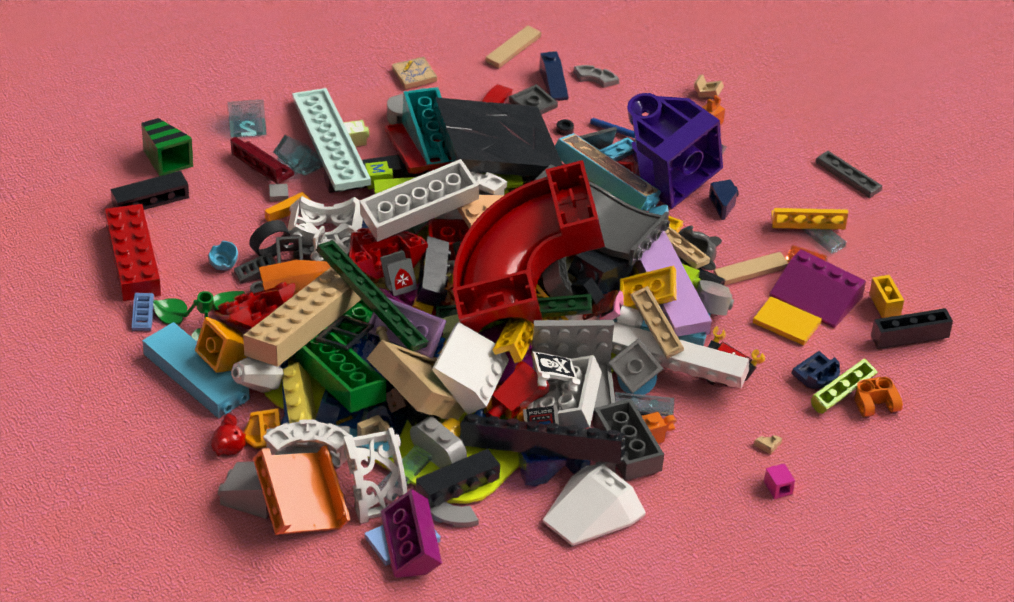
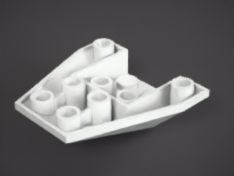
[543,464,646,546]

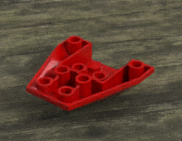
[349,228,428,279]
[213,281,296,330]

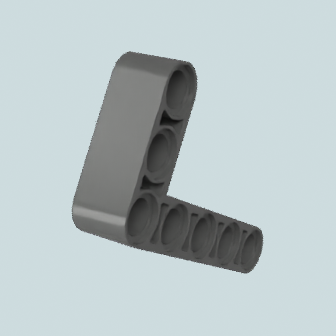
[542,257,577,297]

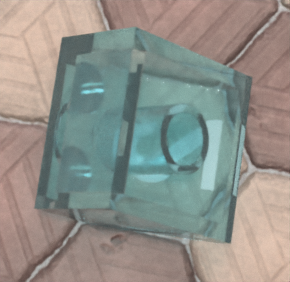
[227,99,267,138]
[273,135,324,176]

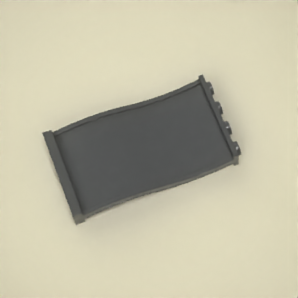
[535,164,670,266]

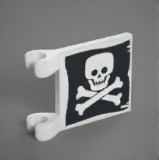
[532,352,580,392]

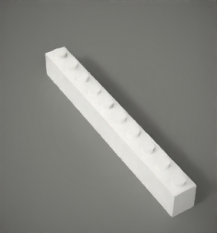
[560,314,749,388]

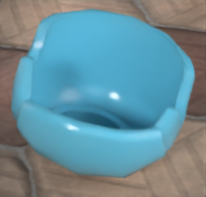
[208,241,238,270]

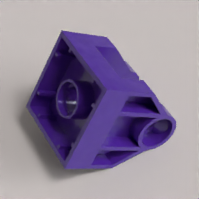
[627,93,723,209]

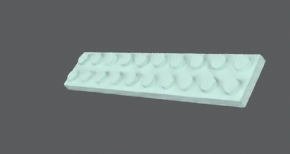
[292,88,371,191]

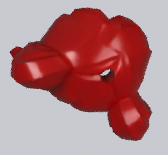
[211,413,246,456]

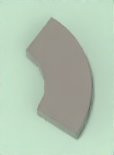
[573,65,620,88]
[430,502,479,527]

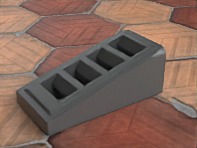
[234,253,276,283]

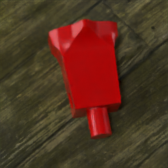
[487,361,550,419]

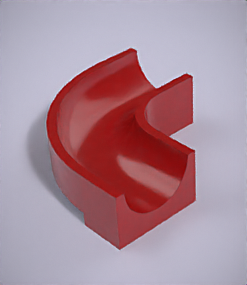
[452,160,605,333]

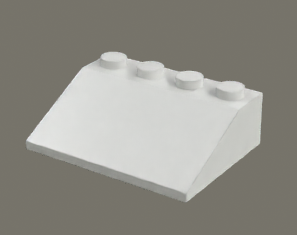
[432,322,509,415]
[528,355,602,428]

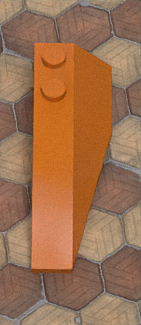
[259,260,379,296]

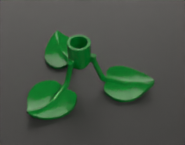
[153,291,245,341]

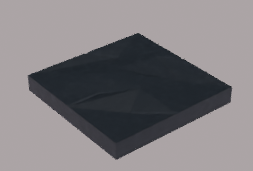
[432,97,563,177]

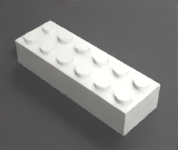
[359,159,479,242]

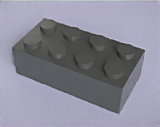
[593,399,664,481]

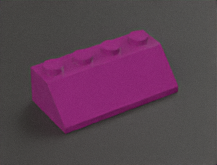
[381,489,442,578]

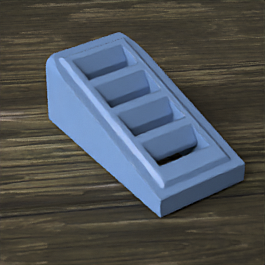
[132,293,154,331]

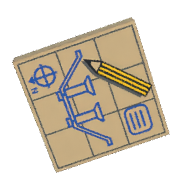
[392,57,437,89]

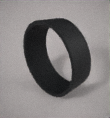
[249,220,291,257]

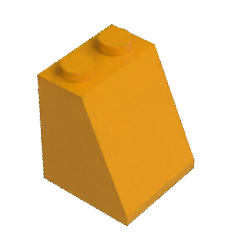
[195,317,247,373]

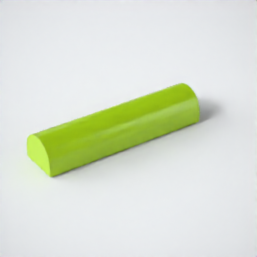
[811,358,878,414]

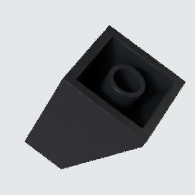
[567,249,635,293]

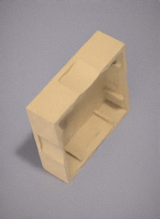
[367,340,465,420]

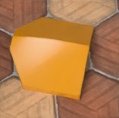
[244,408,281,449]

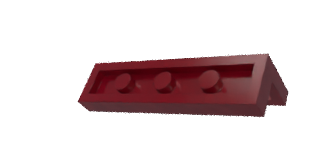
[230,137,294,184]

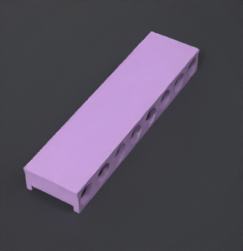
[634,231,712,337]

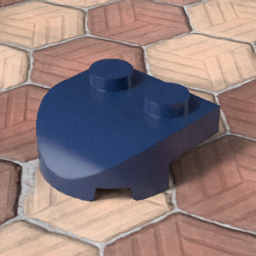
[791,351,840,389]

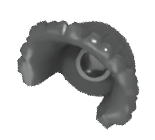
[678,225,722,271]

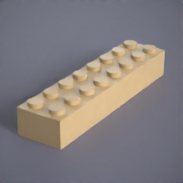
[243,267,361,367]

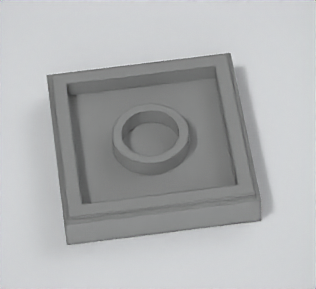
[608,338,663,394]

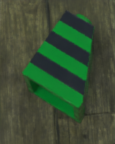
[141,118,193,176]

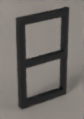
[316,315,374,351]

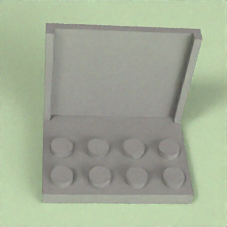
[532,320,615,414]

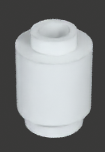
[615,305,643,329]

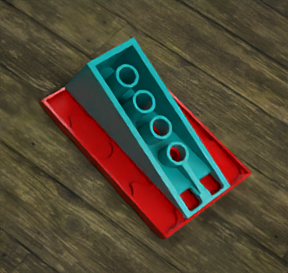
[385,87,452,174]

